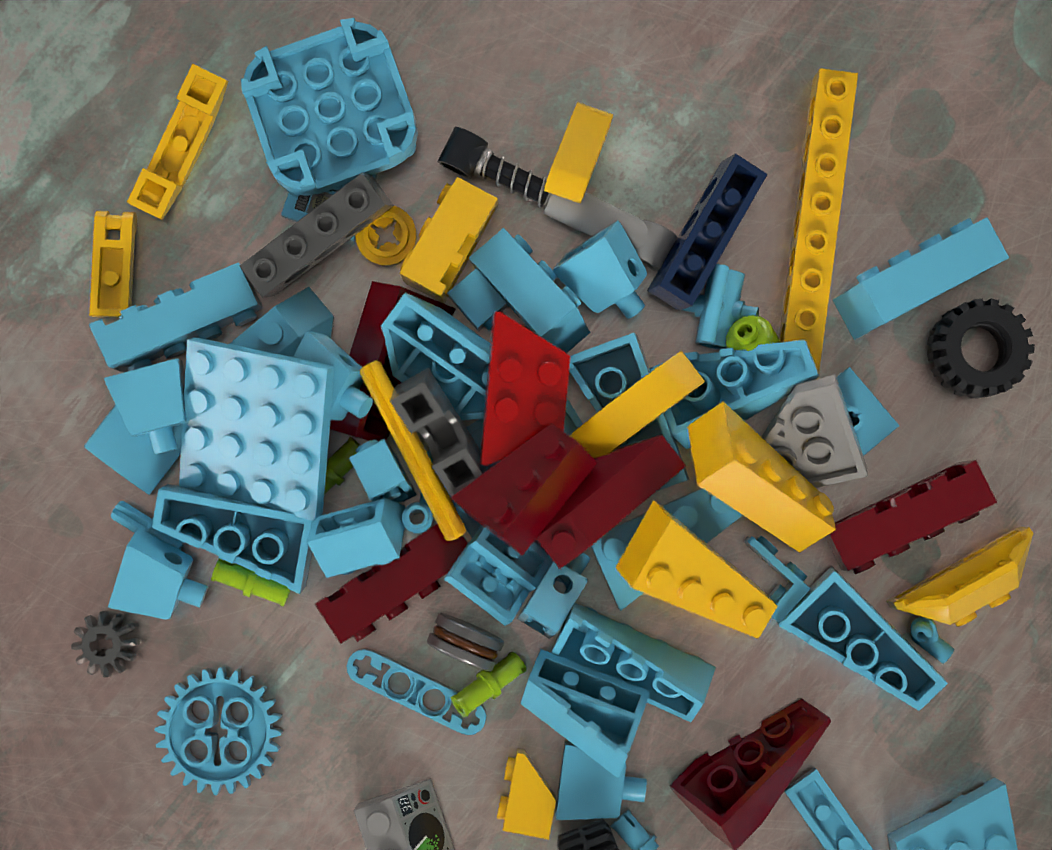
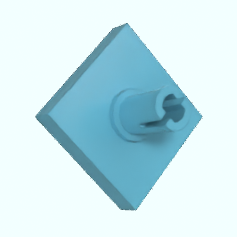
[837,367,900,456]

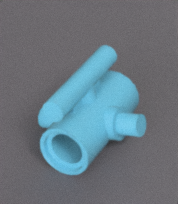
[681,264,759,350]

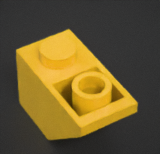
[497,748,556,840]

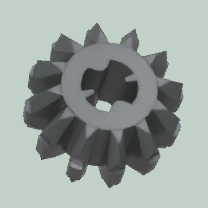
[71,610,140,677]

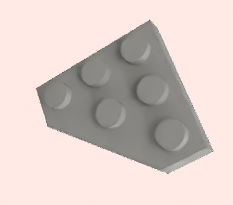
[761,375,868,488]

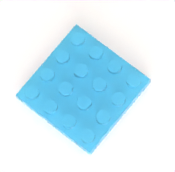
[179,337,334,521]

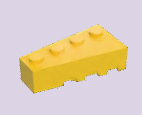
[687,401,836,553]
[615,500,777,639]

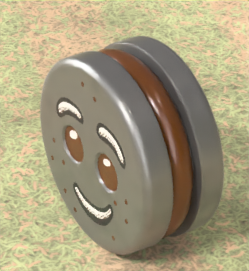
[427,613,504,671]

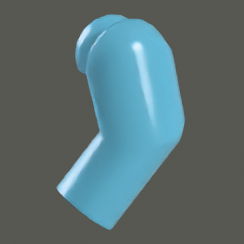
[911,617,954,664]

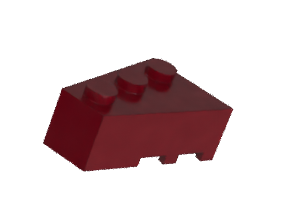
[451,423,597,556]

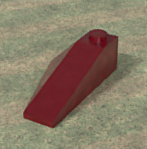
[669,699,831,850]

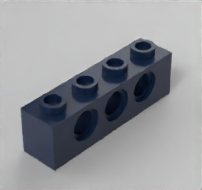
[647,153,768,311]

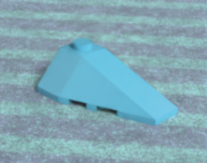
[649,340,820,449]

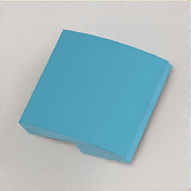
[84,405,182,495]
[444,526,553,626]

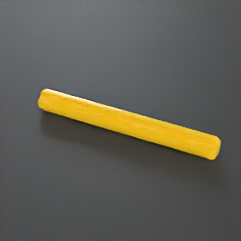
[360,360,466,541]

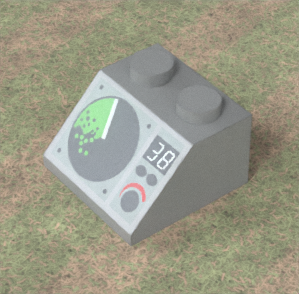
[354,778,455,850]

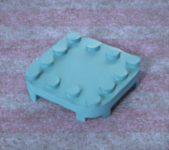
[241,18,418,196]

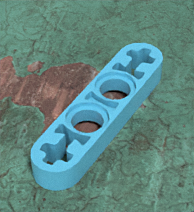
[347,648,487,735]

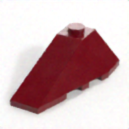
[536,434,686,569]

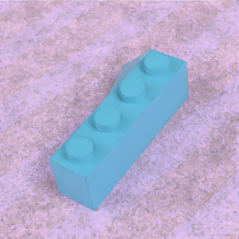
[551,603,716,722]

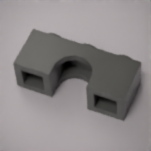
[390,368,489,497]

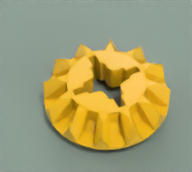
[355,206,417,266]

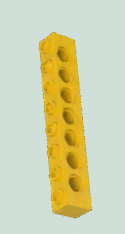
[779,68,858,379]

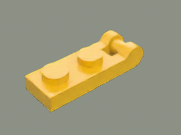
[89,211,137,318]

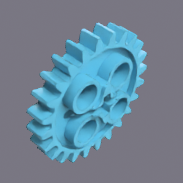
[155,667,283,795]

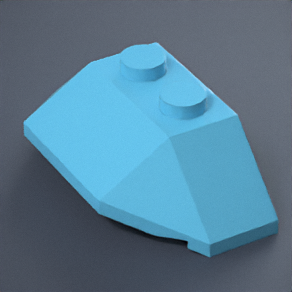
[230,287,334,357]
[381,293,490,420]

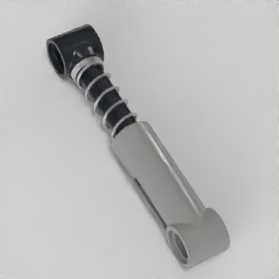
[437,126,677,271]

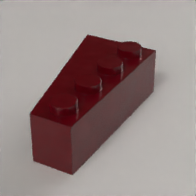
[825,460,998,574]

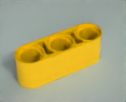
[544,102,614,204]

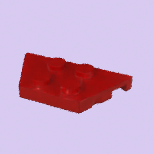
[480,312,571,465]

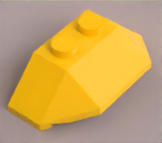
[886,527,1033,627]

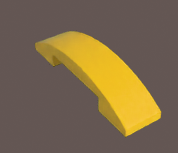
[126,63,228,220]
[569,351,705,458]

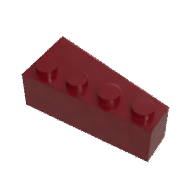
[315,524,469,644]

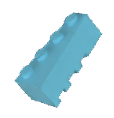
[152,484,312,594]
[591,488,743,611]

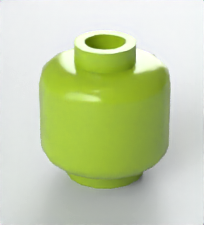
[726,315,781,351]

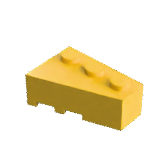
[399,177,499,304]

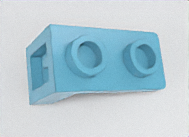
[743,536,811,623]

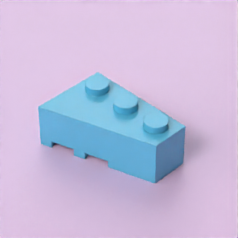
[469,228,590,353]
[521,649,651,779]
[887,778,1018,850]

